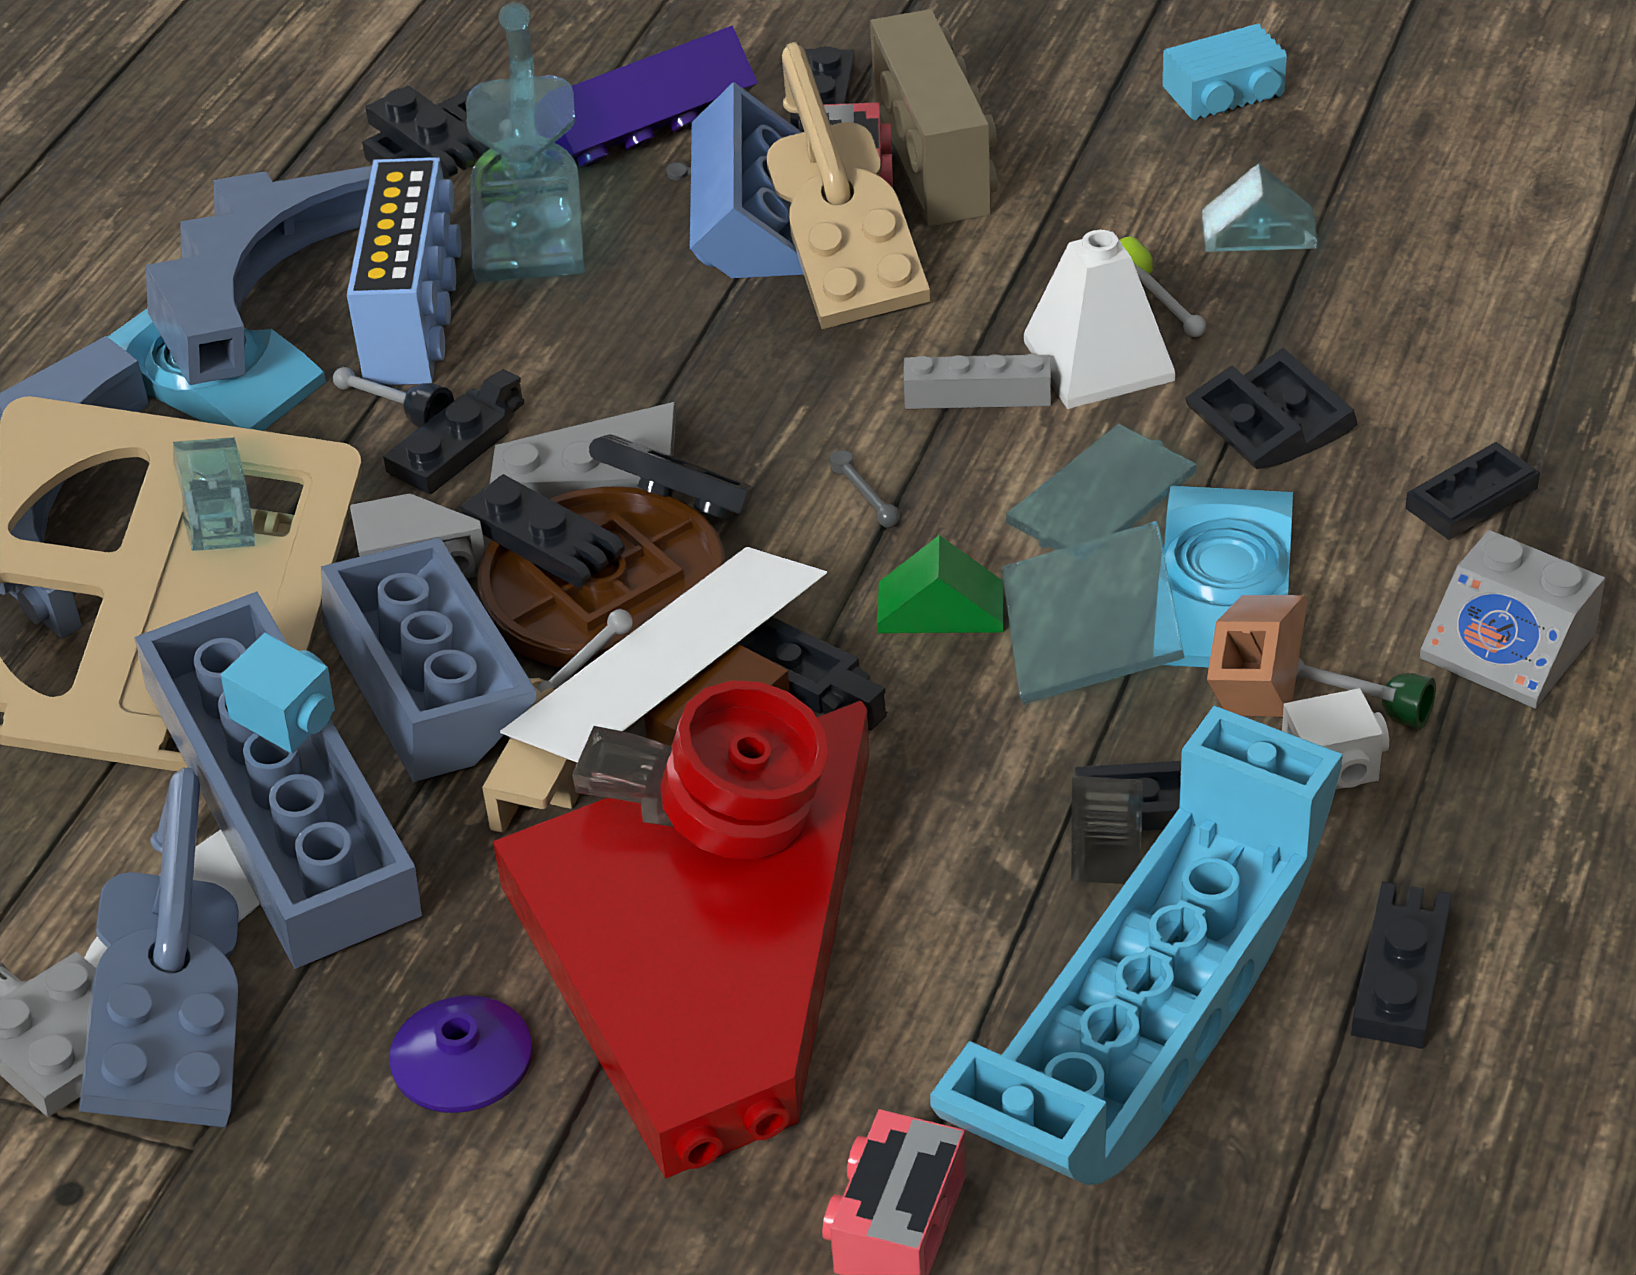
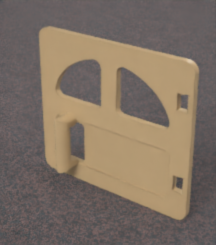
[0,396,362,772]

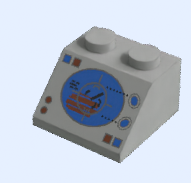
[1420,530,1605,709]

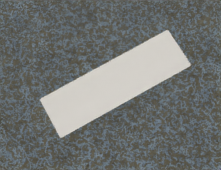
[500,547,827,763]

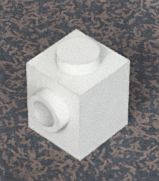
[1282,688,1389,789]

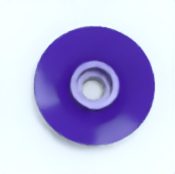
[389,996,532,1113]

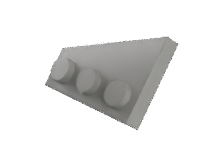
[490,402,676,498]

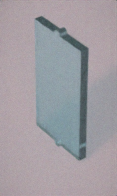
[1006,424,1196,565]

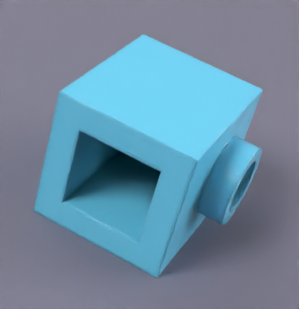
[221,633,335,753]

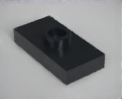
[1405,442,1540,540]

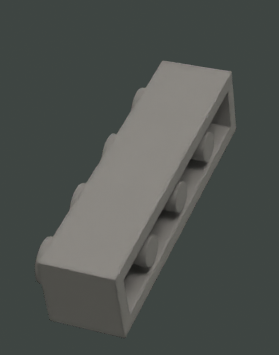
[904,354,1051,409]

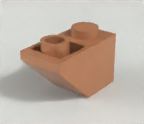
[1207,595,1308,717]

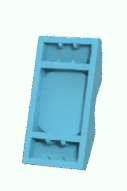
[108,308,326,431]
[1155,486,1293,668]

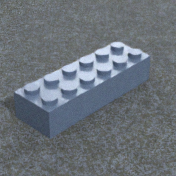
[134,591,422,969]

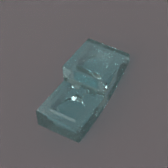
[173,437,255,551]

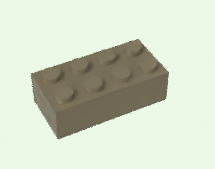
[870,9,998,226]

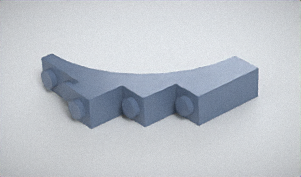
[145,166,372,385]
[0,336,149,639]

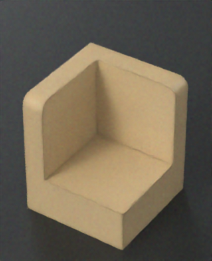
[482,738,582,833]

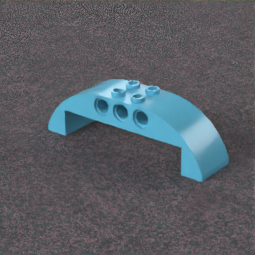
[930,705,1343,1185]

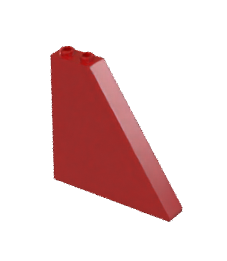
[493,701,870,1179]

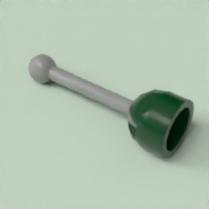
[1296,658,1436,729]

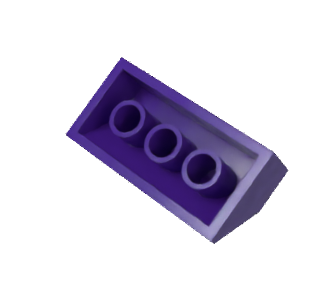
[522,25,758,168]

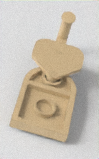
[767,42,930,329]

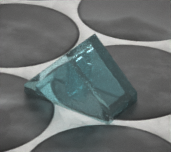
[1201,163,1317,252]

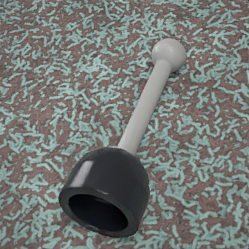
[333,367,454,428]

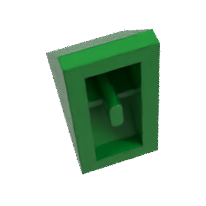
[877,535,1003,634]

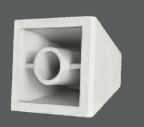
[1024,230,1175,409]

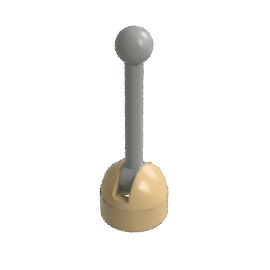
[528,609,633,710]

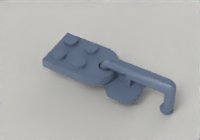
[79,768,239,1127]

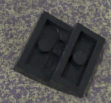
[1185,348,1358,469]

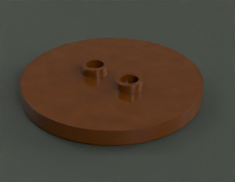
[478,487,725,670]

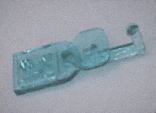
[466,2,585,283]

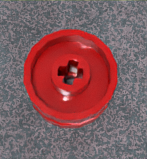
[660,680,829,859]

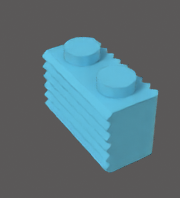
[1163,23,1287,121]

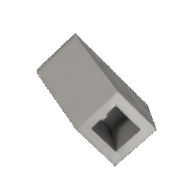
[350,493,485,578]

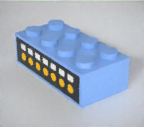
[347,157,462,385]

